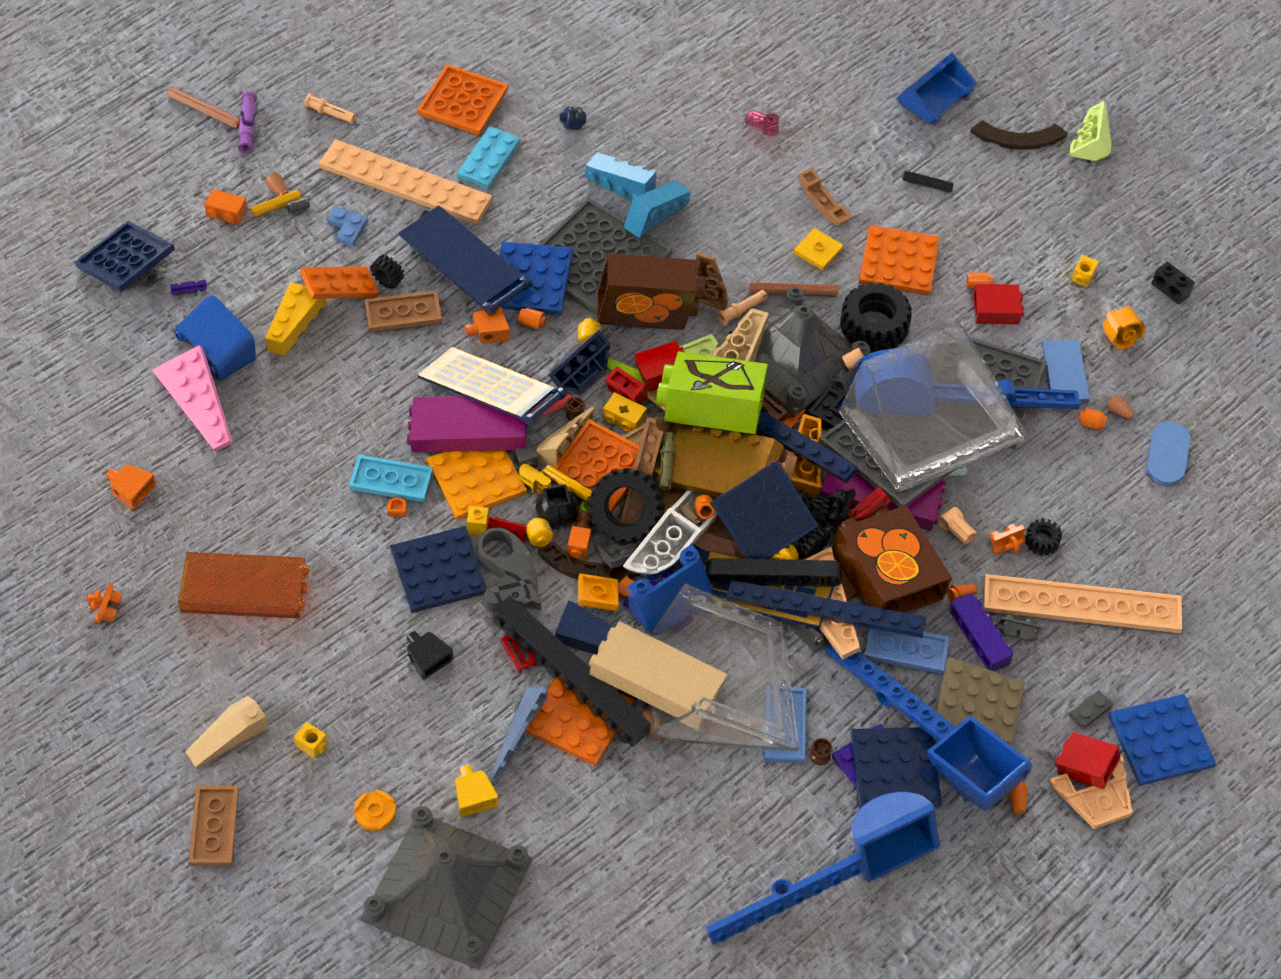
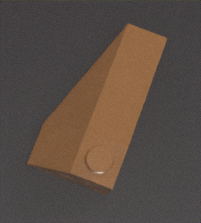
[696,252,729,310]

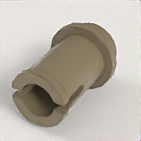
[679,504,703,527]

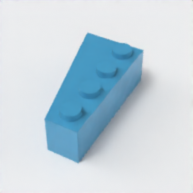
[585,152,657,201]
[624,180,691,238]

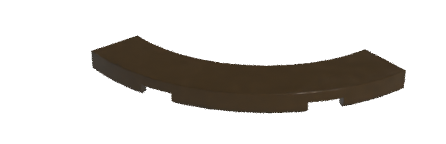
[970,120,1068,150]
[538,541,641,582]

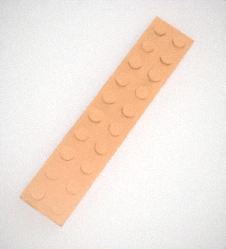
[319,139,492,225]
[983,574,1182,633]

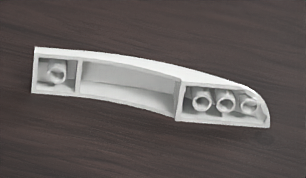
[623,490,719,574]

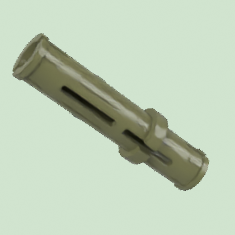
[659,432,676,491]

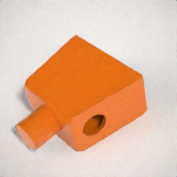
[464,307,510,344]
[106,464,156,511]

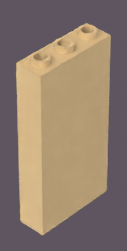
[589,621,727,728]

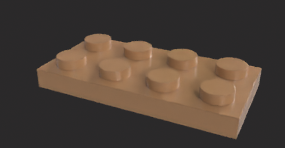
[364,290,442,332]
[188,786,239,866]

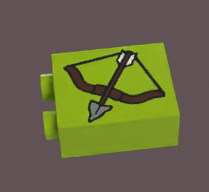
[656,351,768,434]

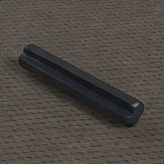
[902,171,954,192]

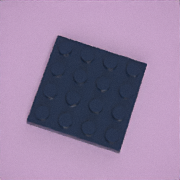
[74,221,175,292]
[710,460,819,559]
[390,526,487,613]
[850,727,942,810]

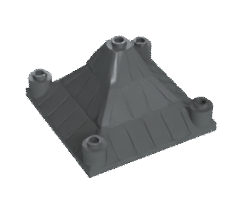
[716,287,870,416]
[361,806,532,970]

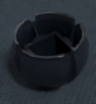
[535,484,579,529]

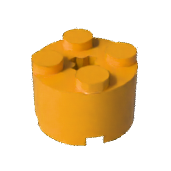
[1102,306,1146,349]

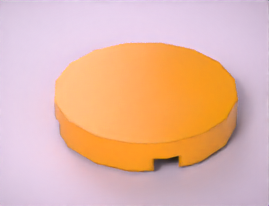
[354,790,396,831]

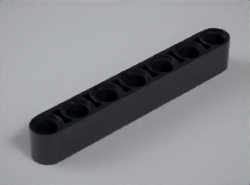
[705,558,842,587]

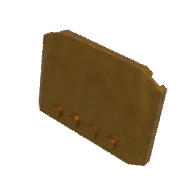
[654,423,784,497]

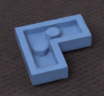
[327,207,368,247]

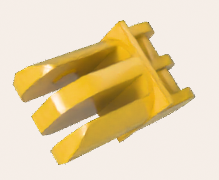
[519,464,551,493]

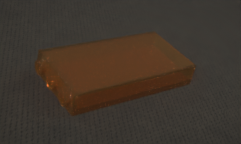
[178,552,309,619]

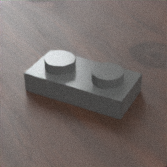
[1069,690,1113,730]

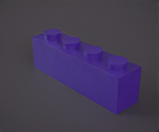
[949,593,1013,671]

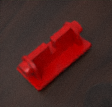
[850,486,891,521]
[487,516,527,543]

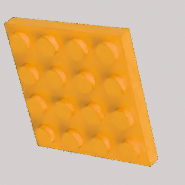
[426,450,527,520]

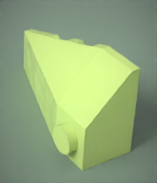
[1070,101,1112,161]

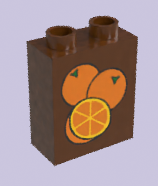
[597,253,705,330]
[832,506,952,613]

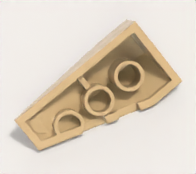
[712,308,769,362]
[535,406,595,467]
[186,696,268,769]

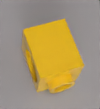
[1071,255,1099,287]
[467,506,489,536]
[294,722,328,759]

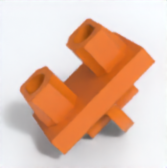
[990,524,1026,555]
[86,583,123,624]

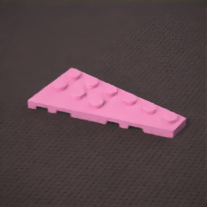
[152,345,233,451]

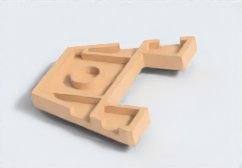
[1049,755,1132,829]

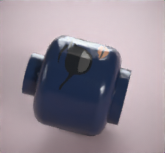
[560,106,586,129]

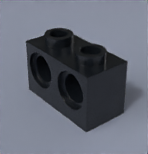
[1151,261,1195,305]

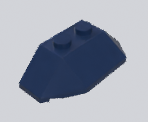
[548,330,611,394]

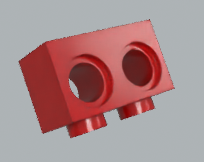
[605,367,648,405]

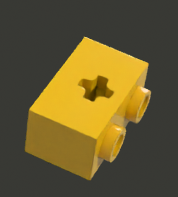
[603,392,647,432]

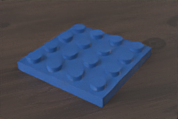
[490,242,573,314]
[1108,694,1216,786]

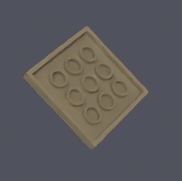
[936,657,1025,747]

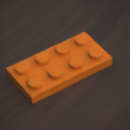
[300,266,380,299]

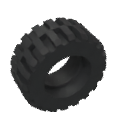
[840,282,912,352]
[588,468,665,544]

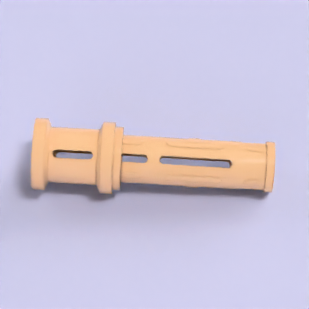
[304,93,356,124]
[717,290,768,326]

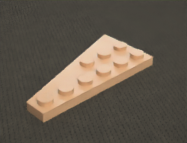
[804,547,860,660]

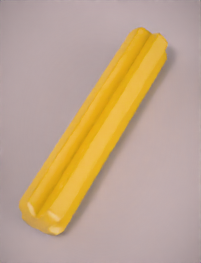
[250,190,301,217]
[544,465,592,501]

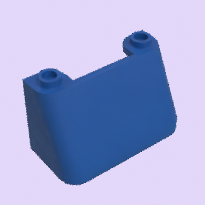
[896,52,978,124]
[175,294,256,381]
[627,544,712,634]

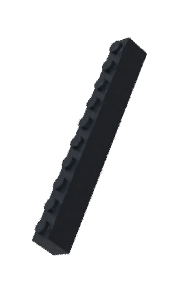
[492,595,650,748]

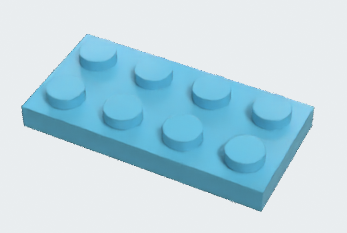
[457,126,520,189]
[349,454,433,503]

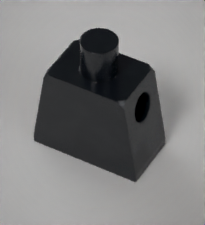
[406,631,454,681]

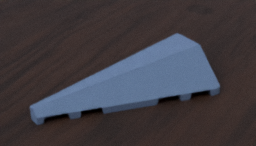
[489,687,548,787]

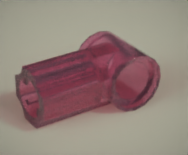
[745,109,779,136]

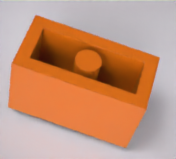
[204,189,248,225]

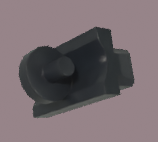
[827,489,857,524]

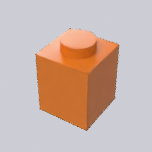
[567,526,591,559]

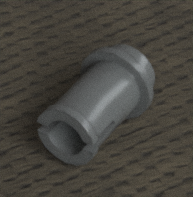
[286,196,310,214]

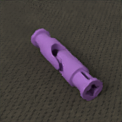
[238,91,257,153]

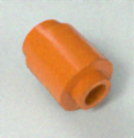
[966,272,993,290]
[518,308,546,330]
[1078,408,1107,430]
[694,495,715,519]

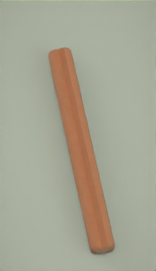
[167,87,240,128]
[749,282,839,296]

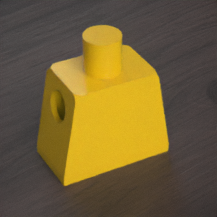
[455,765,499,817]

